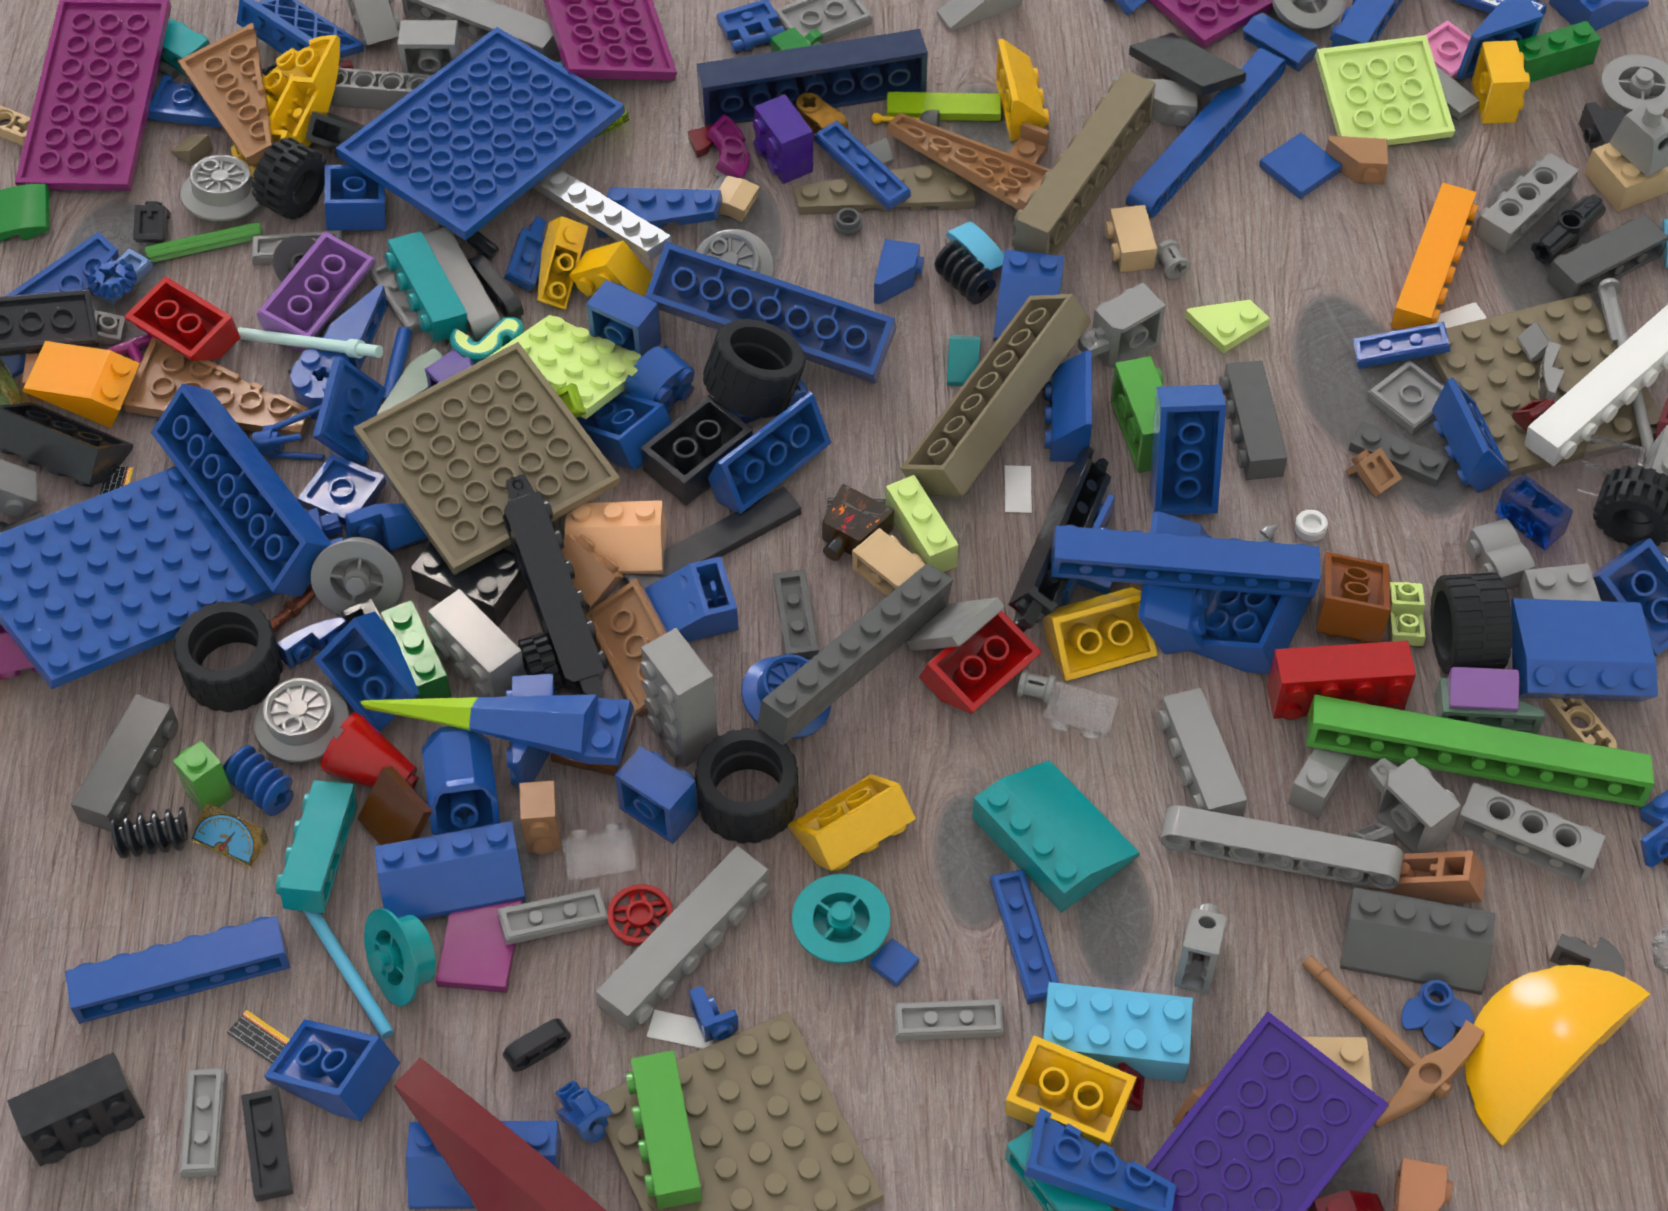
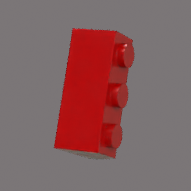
[124,276,241,361]
[919,611,1042,714]

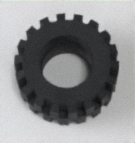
[252,138,327,220]
[1593,465,1668,546]

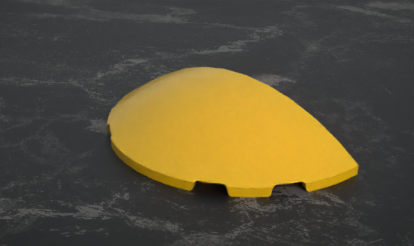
[231,35,340,178]
[1465,965,1651,1148]

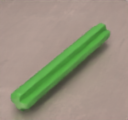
[145,222,263,263]

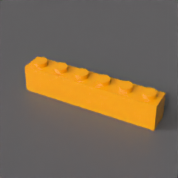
[1391,182,1479,330]

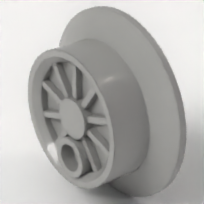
[1272,0,1344,30]
[1601,54,1668,115]
[180,155,260,221]
[696,229,774,277]
[311,537,403,615]
[255,678,349,763]

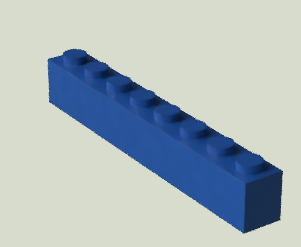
[1051,525,1321,598]

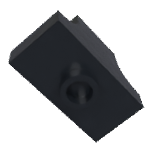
[1579,102,1626,149]

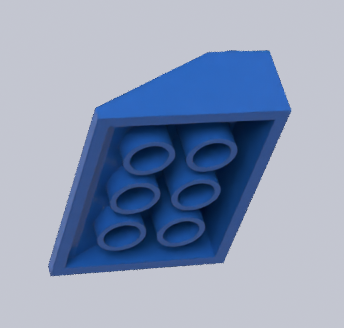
[1189,574,1322,674]
[1511,598,1658,702]

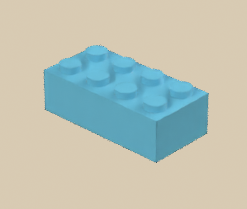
[1043,982,1193,1082]

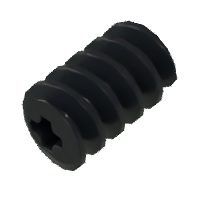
[934,240,996,304]
[112,807,188,859]

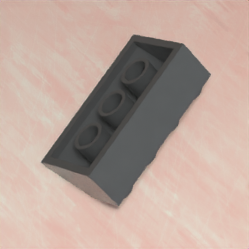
[1340,887,1495,995]

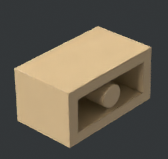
[1104,205,1157,273]
[852,528,925,596]

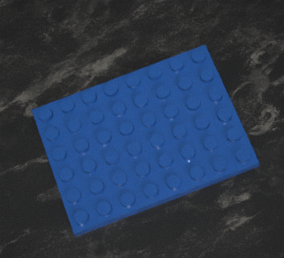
[336,27,625,240]
[0,466,279,689]

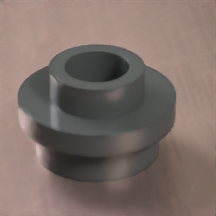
[834,208,863,235]

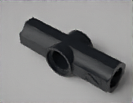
[1531,194,1606,263]

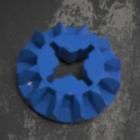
[87,258,137,299]

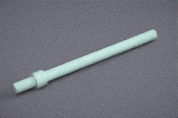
[237,327,383,358]

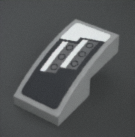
[1537,341,1564,400]

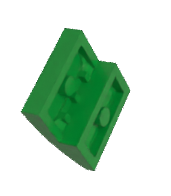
[0,184,49,242]

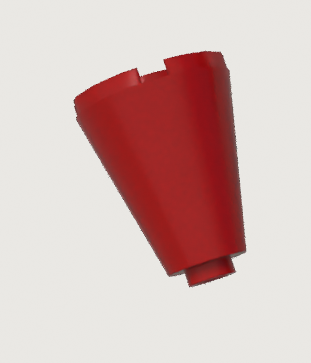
[320,712,419,789]

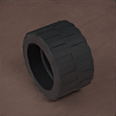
[703,319,806,418]
[1430,572,1513,675]
[173,601,283,712]
[695,728,799,844]

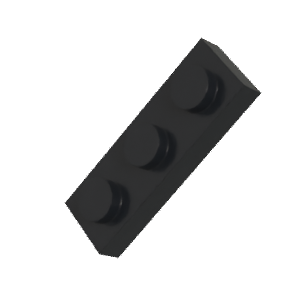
[241,1087,294,1202]

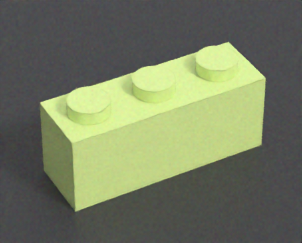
[886,475,958,573]

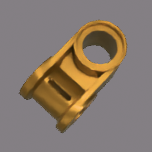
[796,93,849,138]

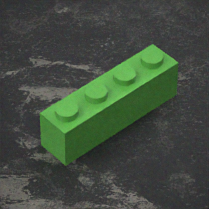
[626,1050,702,1210]

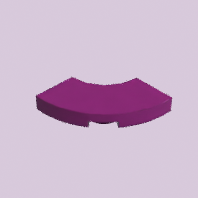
[707,114,750,179]

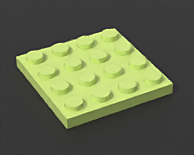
[1315,35,1455,146]
[487,315,641,419]

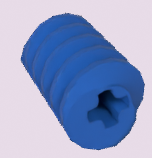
[223,745,294,816]

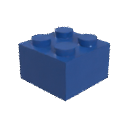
[325,165,386,231]
[586,280,661,357]
[615,746,698,844]

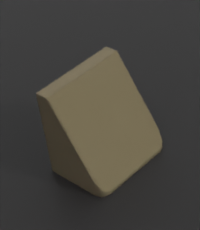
[171,134,213,166]

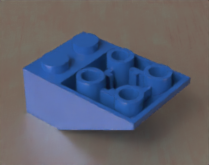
[644,556,739,642]
[506,674,556,798]

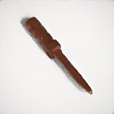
[270,584,316,633]

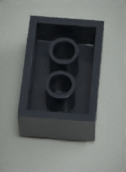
[641,395,753,506]
[411,542,527,627]
[7,1052,145,1166]

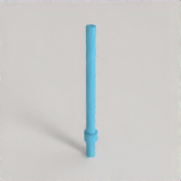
[299,911,394,1039]

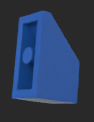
[874,239,924,304]

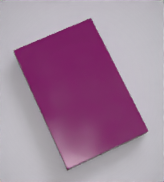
[436,899,524,993]

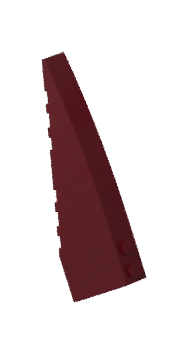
[394,1058,606,1211]

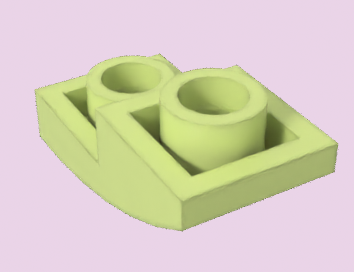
[1389,582,1426,646]

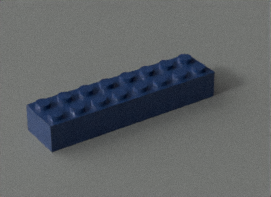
[696,29,928,126]

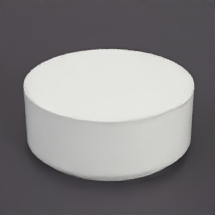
[1294,510,1328,542]

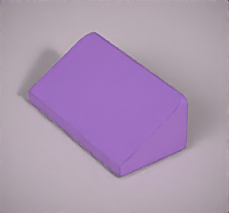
[1447,667,1519,711]

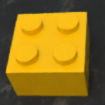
[1471,40,1530,124]

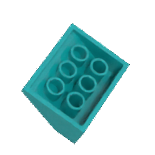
[972,760,1140,913]

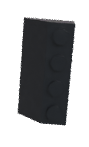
[0,402,134,487]

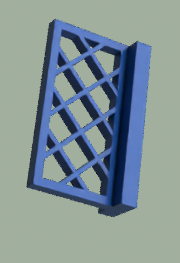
[236,0,365,58]

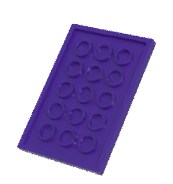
[1145,1011,1389,1211]

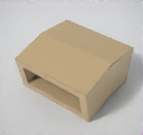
[718,176,760,222]

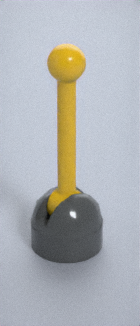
[871,110,940,128]

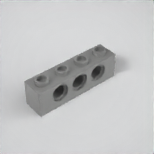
[1476,153,1579,254]
[1454,782,1606,885]

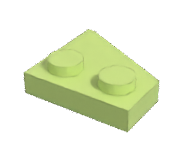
[1185,300,1270,354]

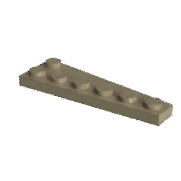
[793,163,976,215]

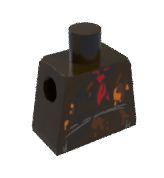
[822,484,894,561]

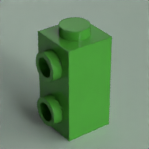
[173,741,234,816]

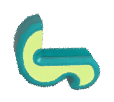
[450,317,524,364]

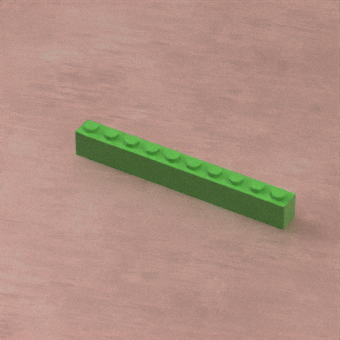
[1306,694,1654,807]

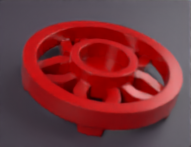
[607,884,673,946]

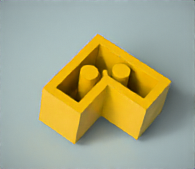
[568,241,653,297]

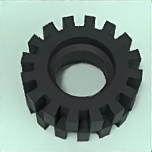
[518,632,562,691]

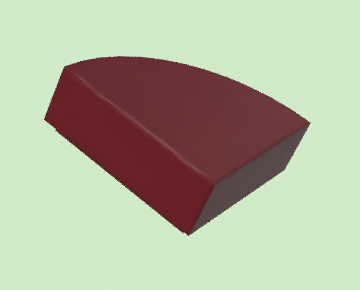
[688,124,714,158]

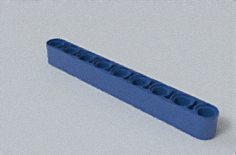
[1126,48,1287,218]

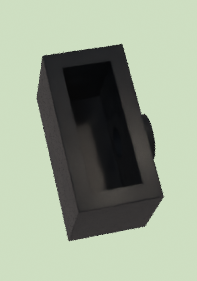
[305,111,366,155]

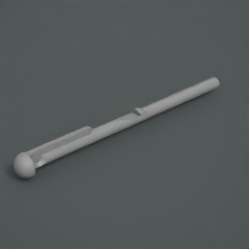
[1598,278,1654,460]

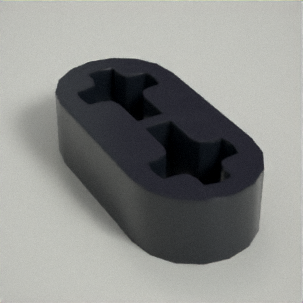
[503,1018,571,1072]

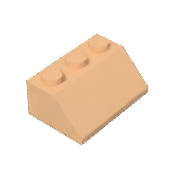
[565,500,667,576]

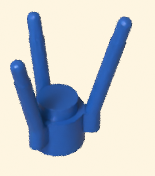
[252,405,325,460]

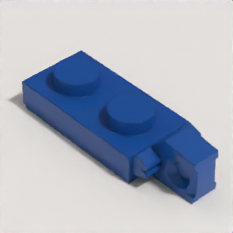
[503,216,547,292]

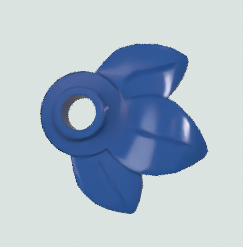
[1401,980,1474,1049]

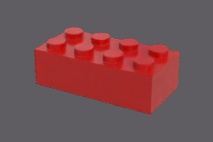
[1266,641,1416,720]

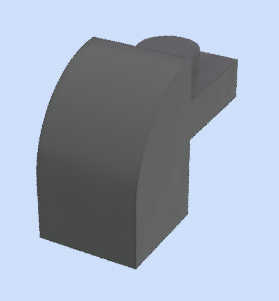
[1549,934,1625,977]

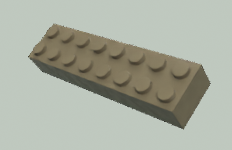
[1011,70,1156,255]
[900,294,1091,497]

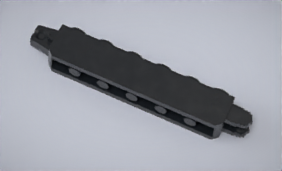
[1008,446,1111,633]
[502,474,607,698]

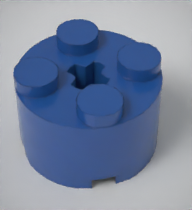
[624,345,695,415]
[290,349,349,420]

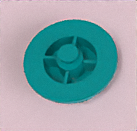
[792,874,891,964]
[364,908,436,1006]

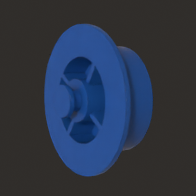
[741,654,831,739]

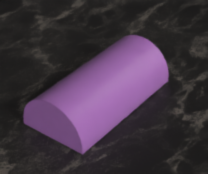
[257,231,376,351]

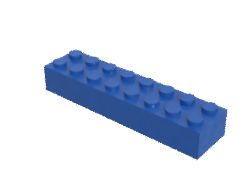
[645,242,897,384]
[151,384,332,596]

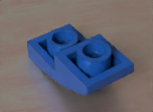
[278,617,347,669]

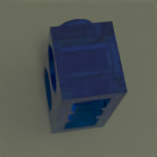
[1495,473,1573,551]

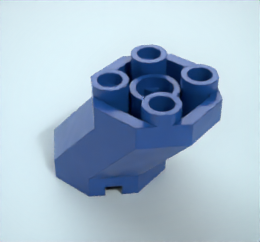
[422,726,500,835]

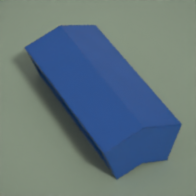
[1242,12,1318,72]

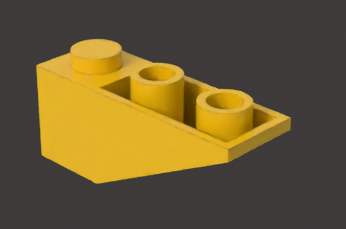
[537,216,589,311]

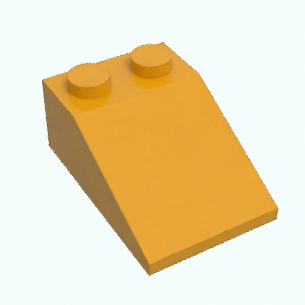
[23,341,140,429]

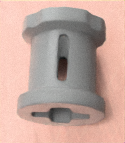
[1156,239,1190,279]
[1017,668,1056,704]

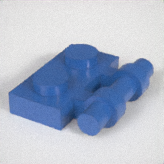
[716,0,785,52]

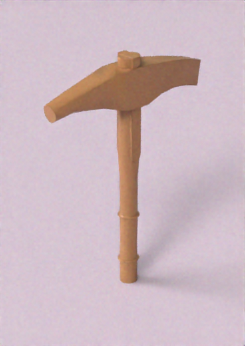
[1302,955,1484,1128]

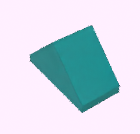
[947,335,981,386]

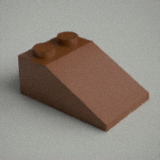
[1316,552,1391,643]

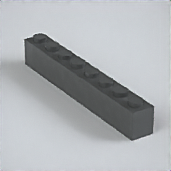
[757,563,953,745]

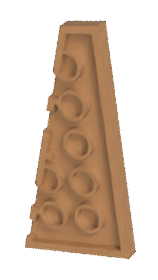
[178,23,273,166]
[886,113,1052,210]
[123,337,311,440]

